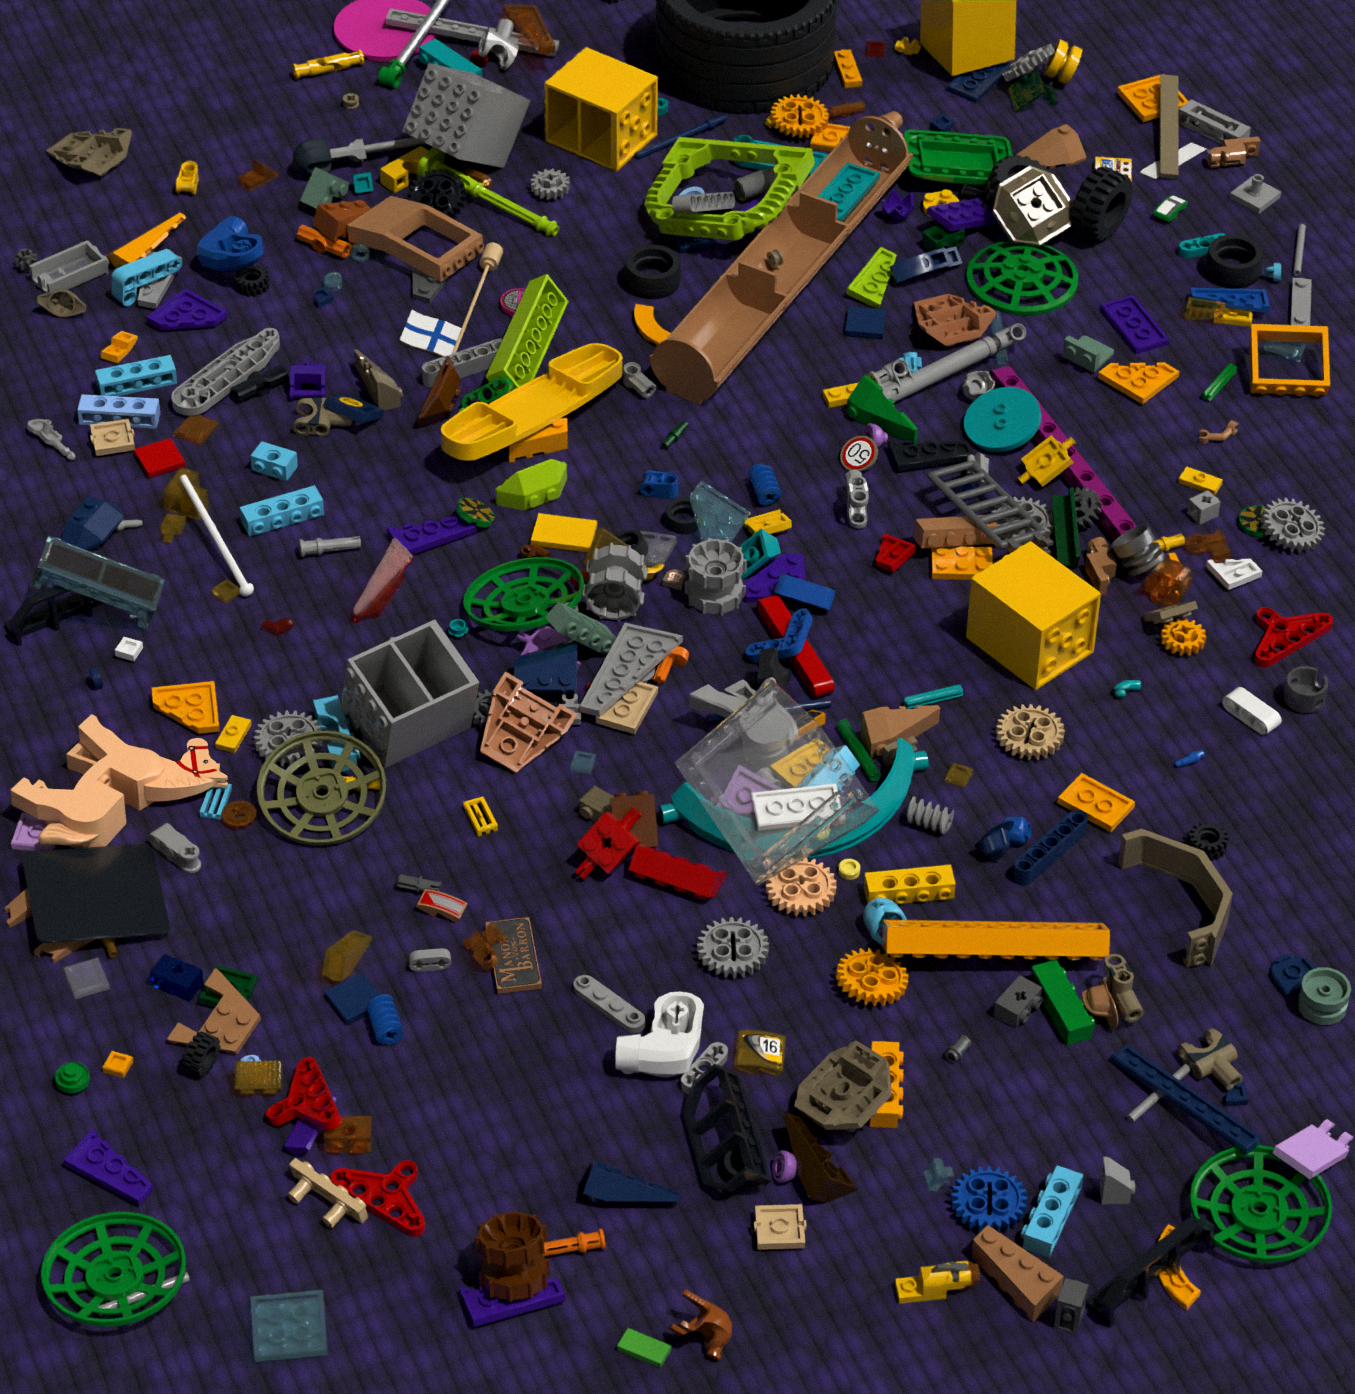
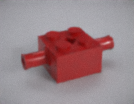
[575,806,643,880]

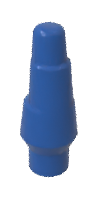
[1174,749,1205,767]

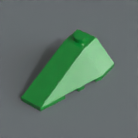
[847,375,918,443]

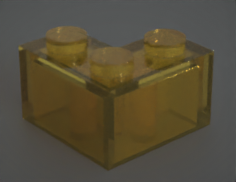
[163,467,209,520]

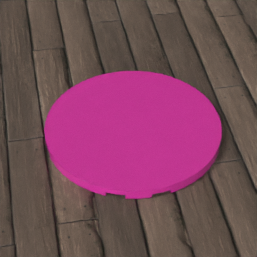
[334,0,438,62]

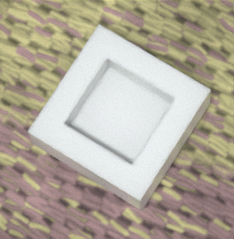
[115,637,143,661]

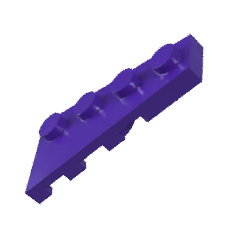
[387,516,477,558]
[64,1129,153,1206]
[459,1278,566,1327]

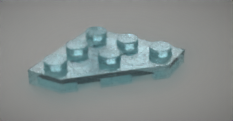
[689,481,751,542]

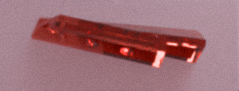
[353,538,413,623]

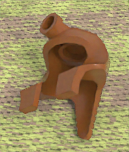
[668,1290,732,1361]

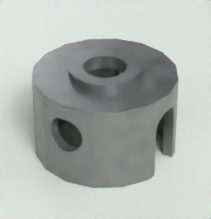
[1284,666,1328,713]

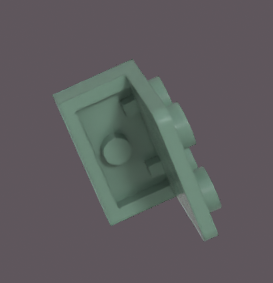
[1062,336,1114,372]

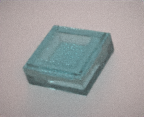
[570,751,596,774]

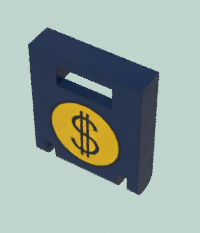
[324,394,384,424]

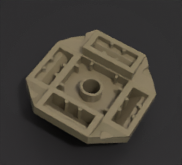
[992,166,1073,247]
[794,1040,892,1132]

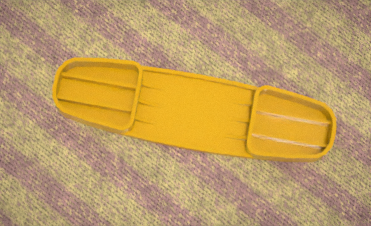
[441,343,623,461]

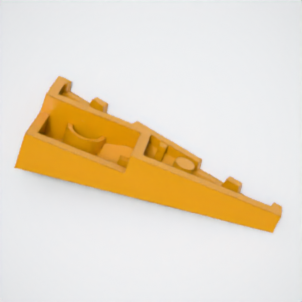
[106,213,186,267]

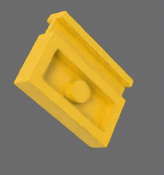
[743,509,792,535]

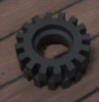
[235,264,270,297]
[1188,821,1228,861]
[183,1031,221,1076]

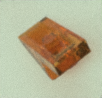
[238,158,279,191]

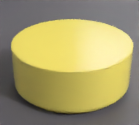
[838,859,860,880]

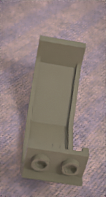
[1118,829,1233,968]

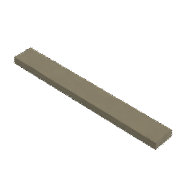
[1159,74,1178,180]

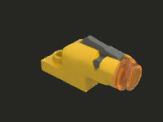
[895,1261,980,1304]

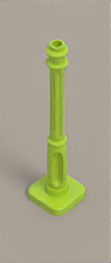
[418,147,559,236]

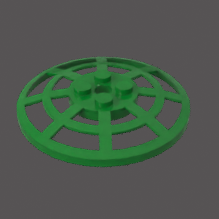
[966,241,1078,316]
[463,557,584,631]
[1190,1145,1332,1263]
[41,1212,186,1327]

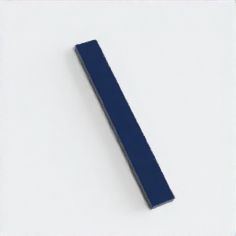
[1111,1044,1262,1155]

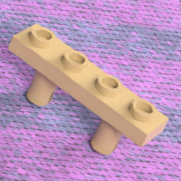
[287,1158,368,1228]

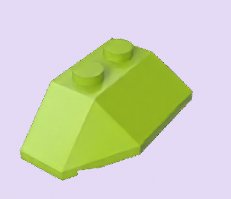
[495,459,567,511]

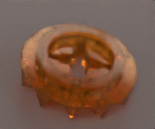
[222,800,257,829]

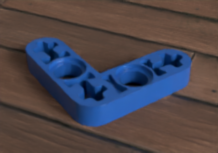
[745,608,813,663]

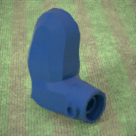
[195,216,264,273]

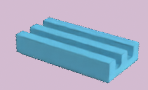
[200,784,232,820]

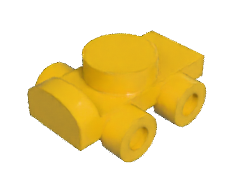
[894,37,921,55]

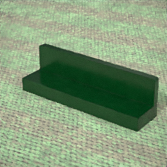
[1051,488,1080,569]

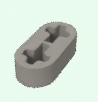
[409,948,452,972]

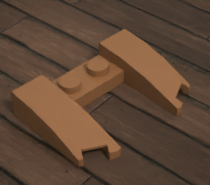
[5,889,93,963]

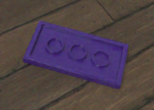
[1100,295,1170,354]

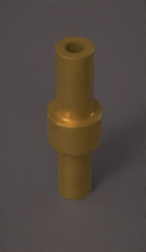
[101,938,118,958]

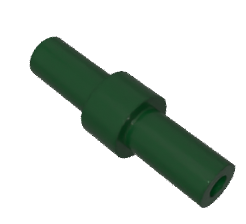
[661,421,688,449]

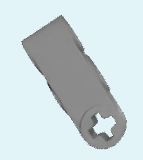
[148,823,201,873]

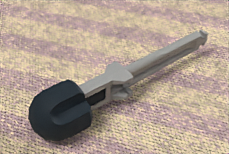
[293,137,427,176]

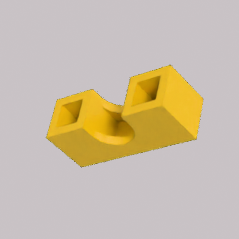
[380,146,428,193]

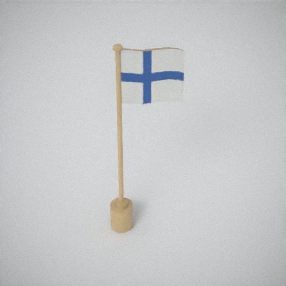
[400,243,503,357]

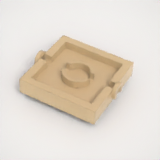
[90,419,135,456]
[754,1204,806,1250]

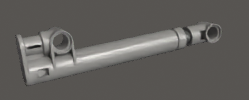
[867,323,1026,402]

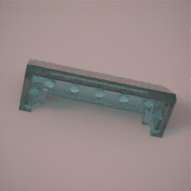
[30,536,165,629]

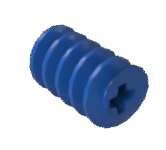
[748,464,782,506]
[367,994,404,1045]

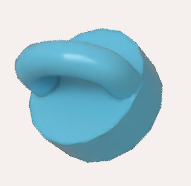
[1264,263,1281,282]

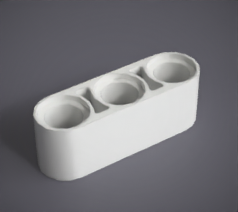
[1222,687,1282,735]

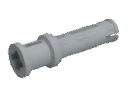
[299,536,361,558]

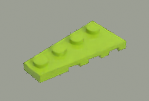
[846,247,897,309]

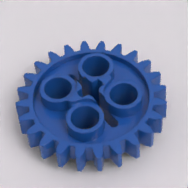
[951,1166,1028,1233]

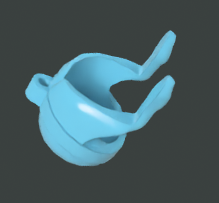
[863,897,907,954]

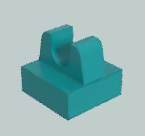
[352,172,373,193]

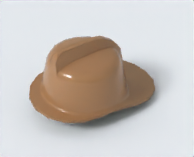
[1082,980,1118,1029]

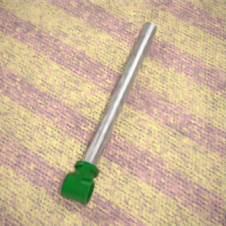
[378,0,450,88]

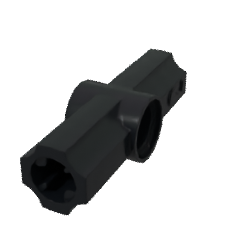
[230,364,288,403]

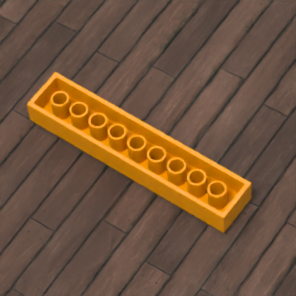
[882,920,1110,960]

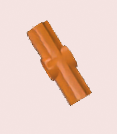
[297,224,352,259]

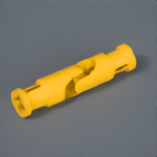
[292,50,364,79]

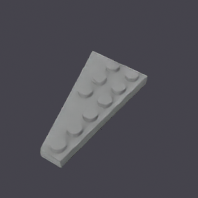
[580,623,683,717]

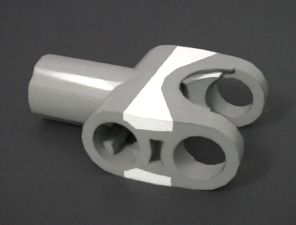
[478,19,519,71]
[844,470,869,529]

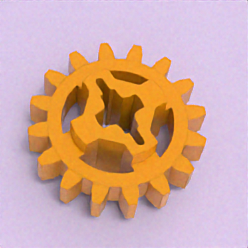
[1161,618,1206,656]

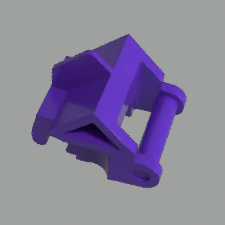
[290,356,327,399]

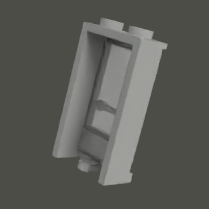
[29,240,109,293]

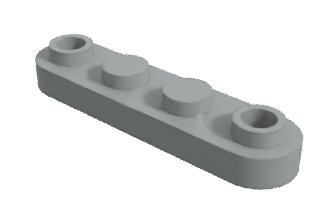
[574,975,645,1033]

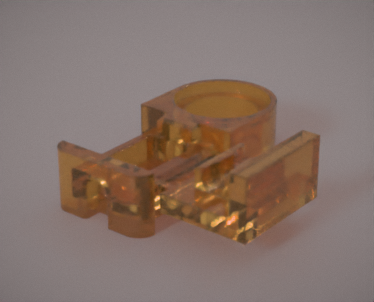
[1185,529,1231,563]
[463,923,508,970]

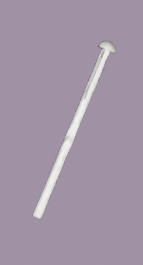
[179,475,254,597]

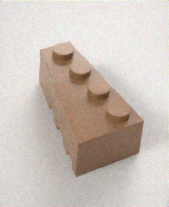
[971,1225,1064,1323]

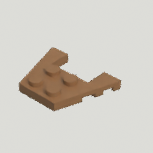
[167,968,261,1055]

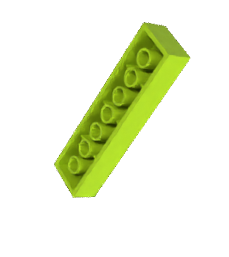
[486,274,569,390]

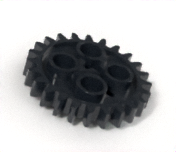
[407,168,467,218]

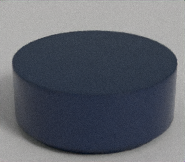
[89,667,103,688]

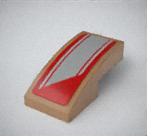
[416,889,468,923]

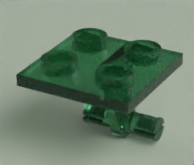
[1008,68,1058,113]

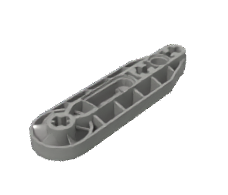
[171,328,280,416]

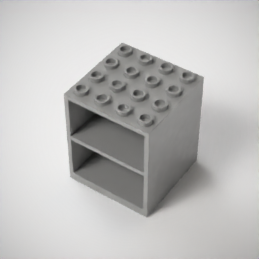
[402,63,531,168]
[340,620,479,768]

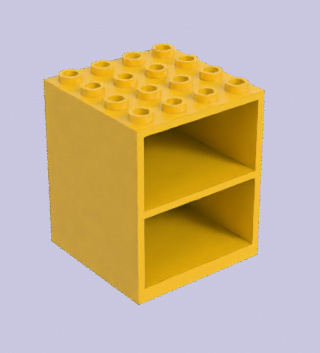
[920,0,1016,76]
[544,47,658,171]
[966,541,1101,690]

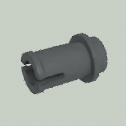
[945,1035,971,1063]

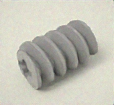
[907,796,954,834]

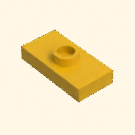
[1178,466,1223,496]
[215,715,252,754]

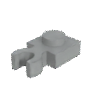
[561,693,581,725]

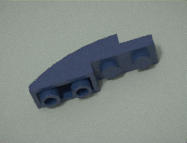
[889,246,963,284]

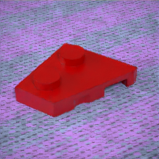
[876,533,916,573]

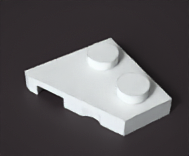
[1206,559,1262,590]

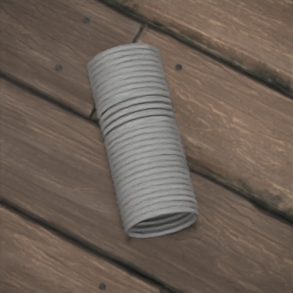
[734,165,775,201]

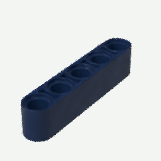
[1013,810,1088,886]

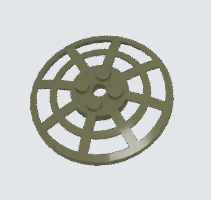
[257,731,386,846]

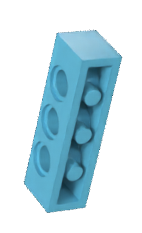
[95,355,177,396]
[240,485,324,537]
[1021,1165,1083,1258]

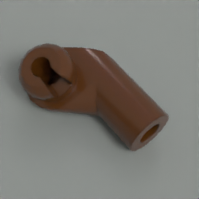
[520,544,551,558]

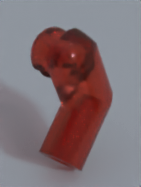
[262,617,294,634]

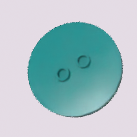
[964,387,1042,452]

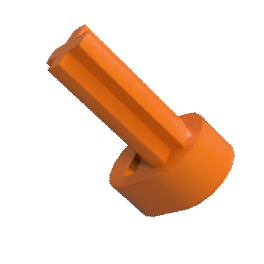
[653,646,690,685]

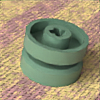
[1298,967,1351,1025]

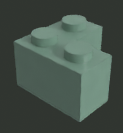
[300,167,350,209]

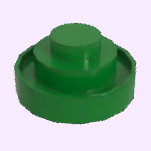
[55,1062,90,1093]

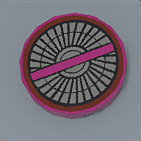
[500,288,526,317]

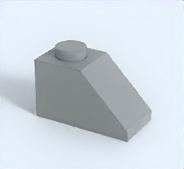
[1099,1157,1135,1204]

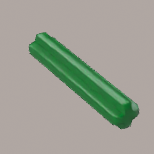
[1202,363,1237,401]

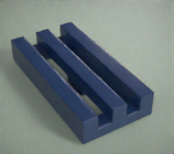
[676,236,716,253]

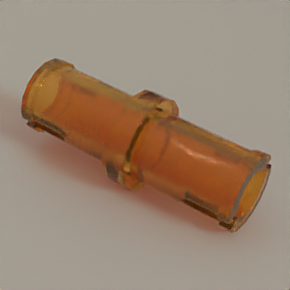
[828,101,865,118]

